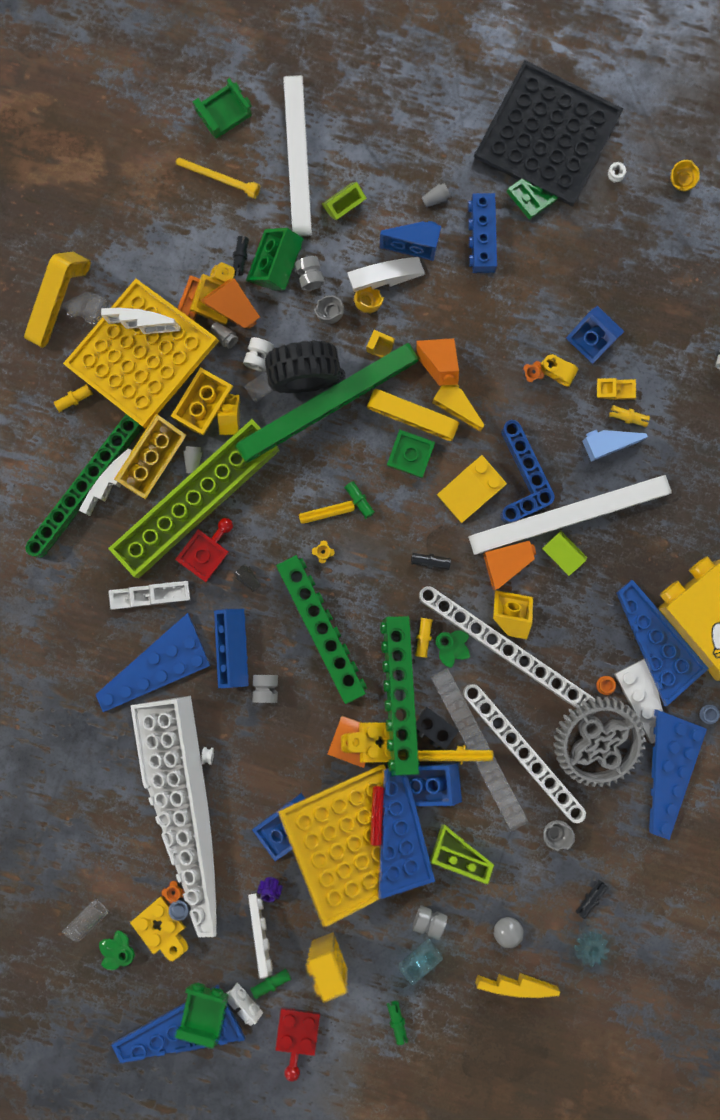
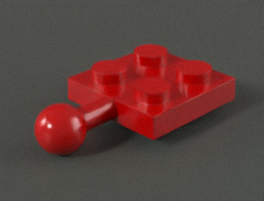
[175,518,233,583]
[275,1007,320,1082]

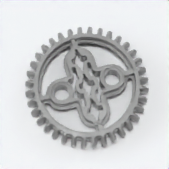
[554,697,646,787]

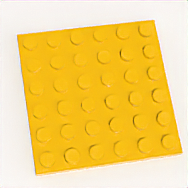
[63,279,219,429]
[278,764,386,927]

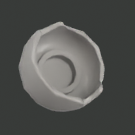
[314,295,344,324]
[543,820,575,851]
[494,917,524,949]

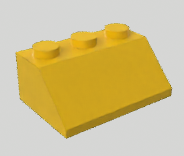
[171,367,233,435]

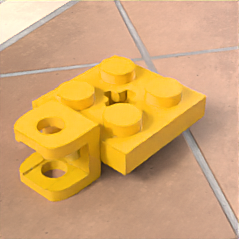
[190,262,235,325]
[341,723,399,763]
[130,896,188,961]

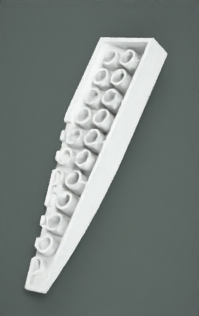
[130,696,216,937]

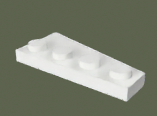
[614,659,663,744]

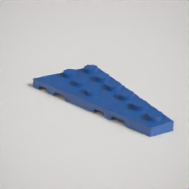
[616,580,709,706]
[95,613,211,712]
[649,709,707,840]
[378,769,435,899]
[111,984,246,1063]

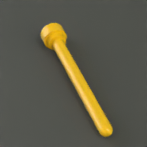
[176,158,260,199]

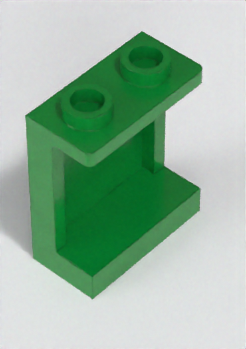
[192,78,252,140]
[175,983,229,1049]

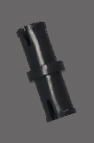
[233,236,249,276]
[411,553,451,570]
[575,879,609,919]

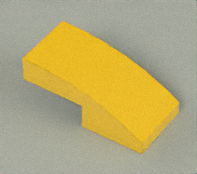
[597,378,636,400]

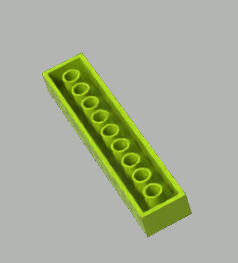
[108,419,279,579]

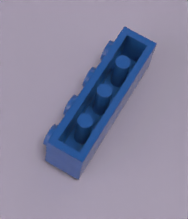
[468,193,497,273]
[214,609,249,688]

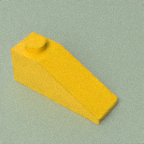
[432,385,484,432]

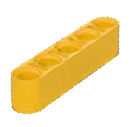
[366,389,460,441]

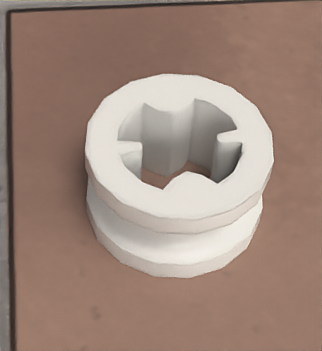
[608,162,626,182]
[201,747,214,765]

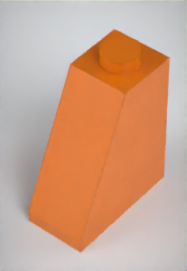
[200,278,260,329]
[416,338,459,386]
[483,541,536,591]

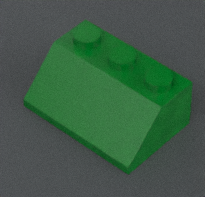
[246,228,303,291]

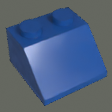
[566,306,624,364]

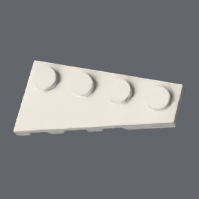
[248,894,273,978]

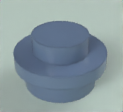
[699,705,720,724]
[168,901,188,921]

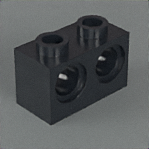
[416,707,459,750]

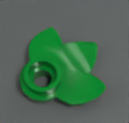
[435,630,470,668]
[99,930,135,970]

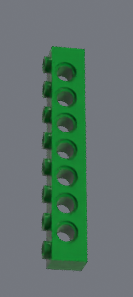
[276,555,368,704]
[380,616,419,776]

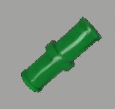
[344,481,375,519]
[250,968,291,1000]
[387,1000,409,1045]

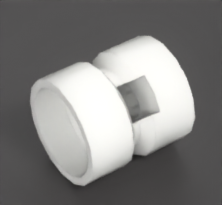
[243,337,274,372]

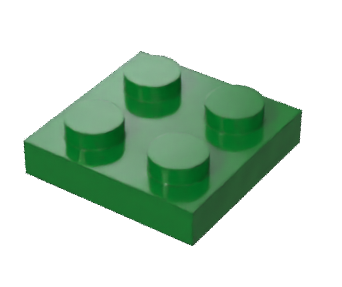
[387,430,435,478]

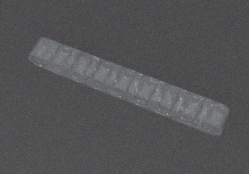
[430,668,528,832]

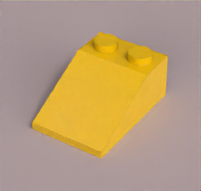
[437,455,507,524]

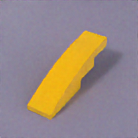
[475,973,560,998]

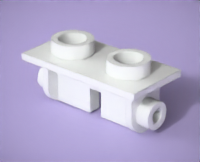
[226,982,263,1026]

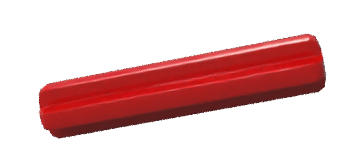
[370,786,384,846]

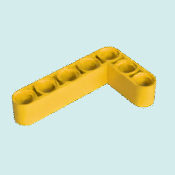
[24,252,91,348]

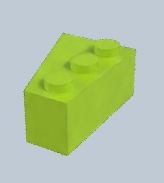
[430,825,494,884]

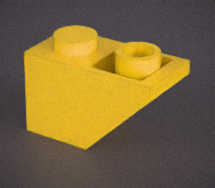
[217,394,240,435]

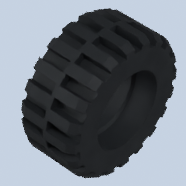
[265,340,341,393]

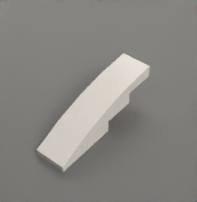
[347,257,425,292]
[101,308,181,334]
[79,449,132,516]
[108,581,190,610]

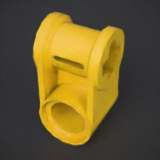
[541,354,579,387]

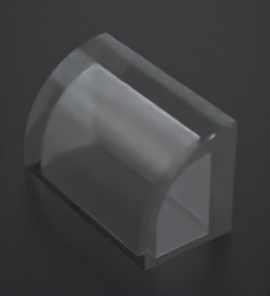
[62,898,110,942]

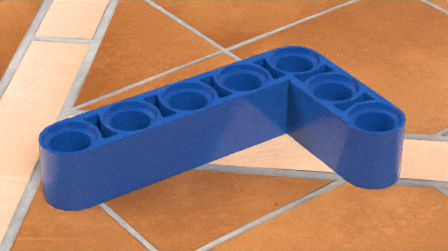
[500,420,555,524]

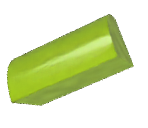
[322,182,367,220]
[542,530,587,576]

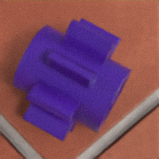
[257,877,283,903]

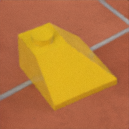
[493,590,533,640]

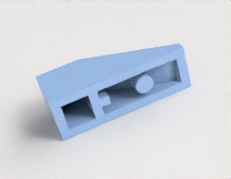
[582,430,648,462]

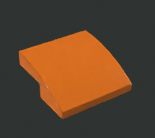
[328,715,366,768]

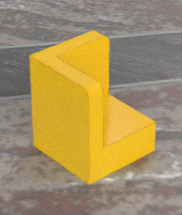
[366,330,395,358]

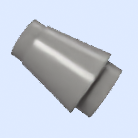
[422,183,451,208]
[210,322,238,349]
[184,446,203,473]

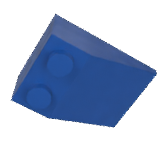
[380,221,441,261]
[408,763,462,806]
[252,793,306,861]

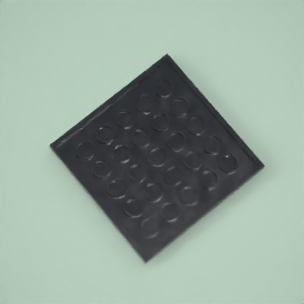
[474,60,624,207]

